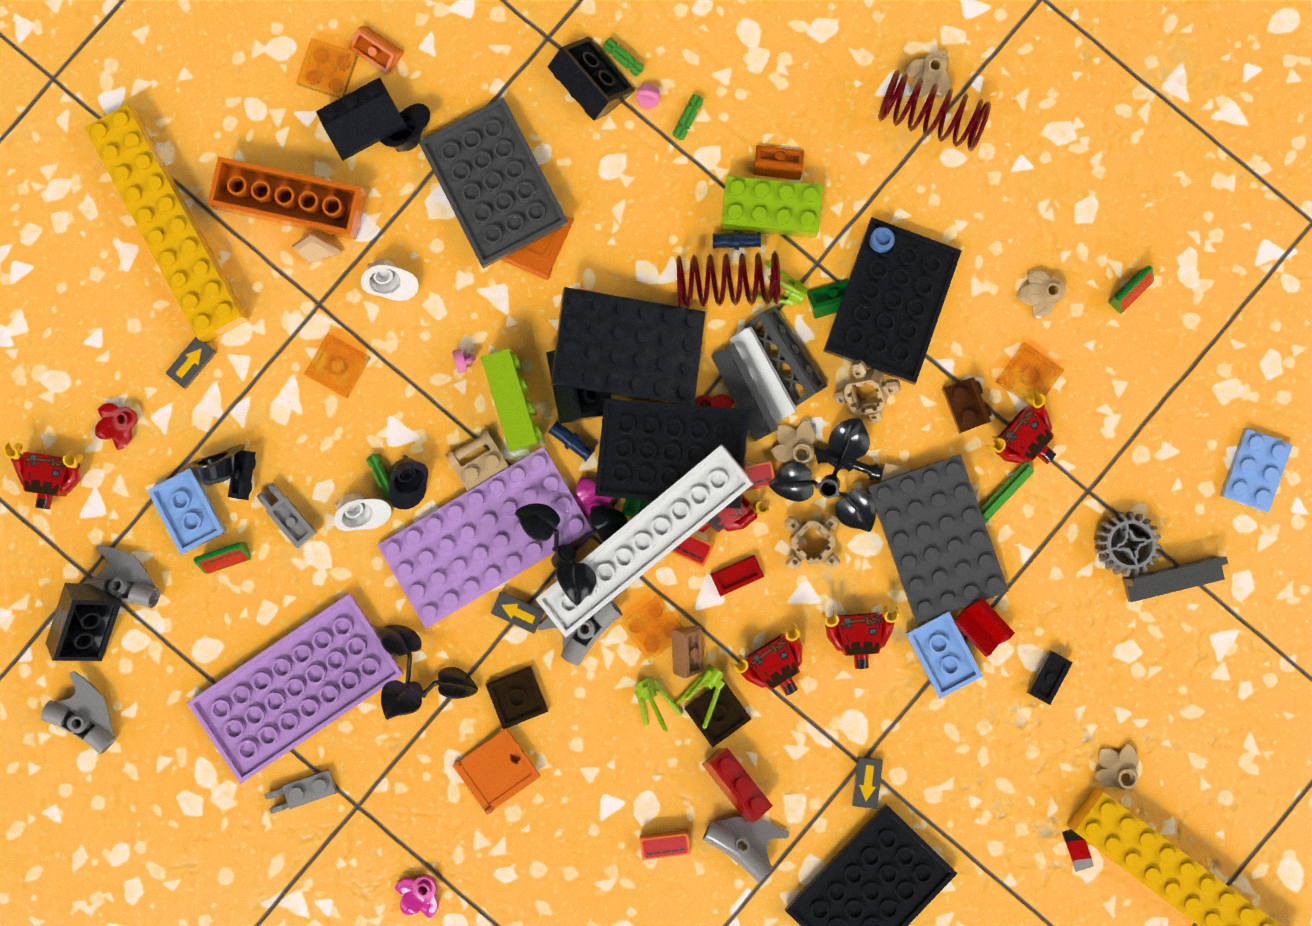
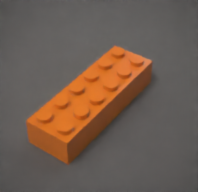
[207,156,367,240]

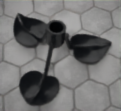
[769,418,876,532]
[515,503,628,606]
[381,625,478,720]

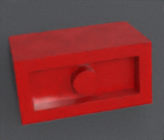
[954,597,1015,657]

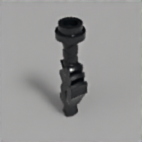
[814,447,883,481]

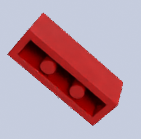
[702,748,773,822]

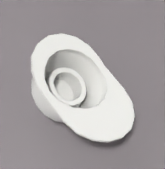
[360,259,419,301]
[333,493,391,531]

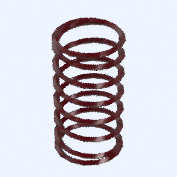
[878,70,991,152]
[676,251,780,308]

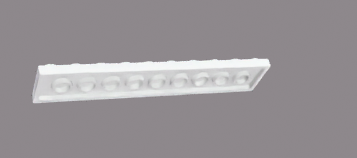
[536,445,754,638]

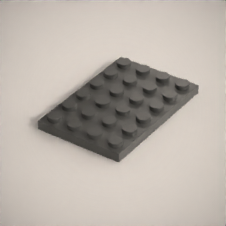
[419,97,569,269]
[867,454,1009,623]

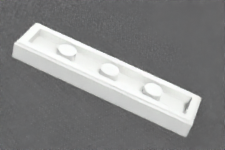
[730,326,798,423]

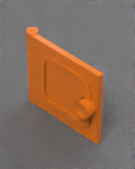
[501,216,574,280]
[452,727,541,815]

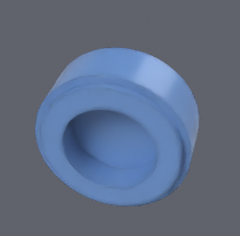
[869,227,895,253]

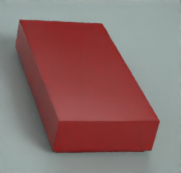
[710,555,764,597]

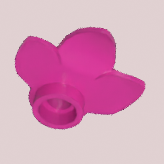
[573,477,613,520]
[395,875,439,918]

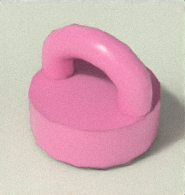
[637,84,660,109]
[452,348,476,373]

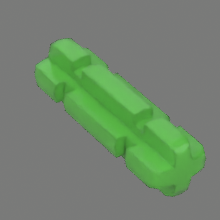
[603,37,644,77]
[673,94,703,141]
[366,454,390,500]

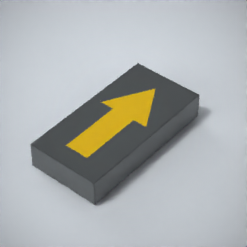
[166,337,217,389]
[491,591,545,634]
[852,756,883,809]

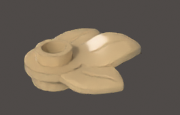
[904,53,950,98]
[1017,270,1066,319]
[771,421,815,465]
[1094,744,1139,790]

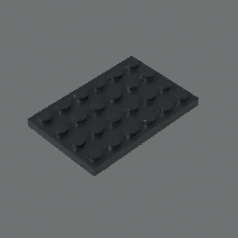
[823,217,962,385]
[551,287,705,405]
[595,398,750,509]
[785,803,958,926]

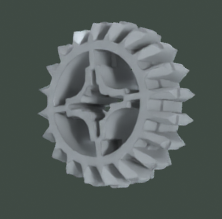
[1094,511,1162,577]

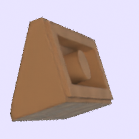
[672,625,703,679]

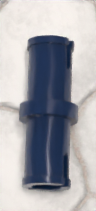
[713,231,761,250]
[548,420,595,462]

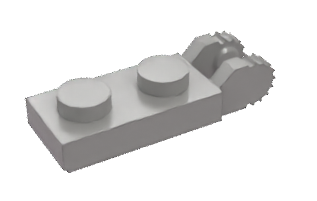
[257,482,318,548]
[264,769,337,814]

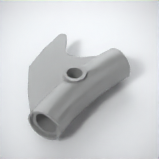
[83,545,161,608]
[538,600,623,666]
[41,671,116,754]
[703,817,789,883]

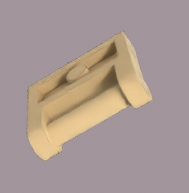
[445,430,510,491]

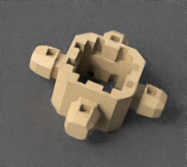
[833,360,901,423]
[784,514,840,571]

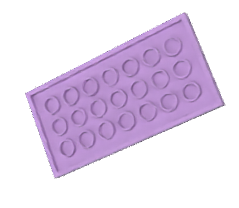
[377,447,593,628]
[187,593,404,784]

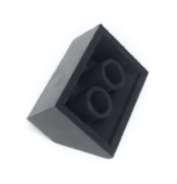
[547,36,635,121]
[316,77,407,161]
[546,350,611,424]
[45,583,122,661]

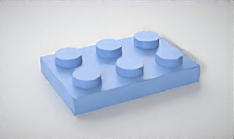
[1220,428,1293,513]
[147,468,226,555]
[905,611,983,699]

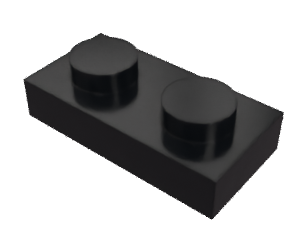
[228,450,256,500]
[1026,650,1073,705]

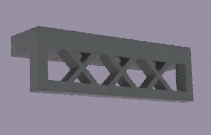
[744,306,828,406]
[711,343,778,441]
[1122,556,1228,602]

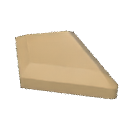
[292,232,342,264]

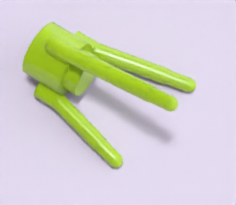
[745,261,808,307]
[676,664,725,729]
[634,676,682,732]

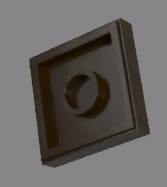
[485,666,549,729]
[684,679,752,748]

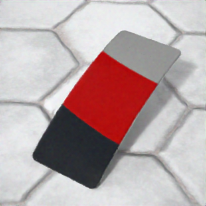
[1062,829,1094,872]

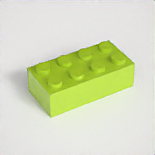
[720,176,823,238]
[481,348,544,453]

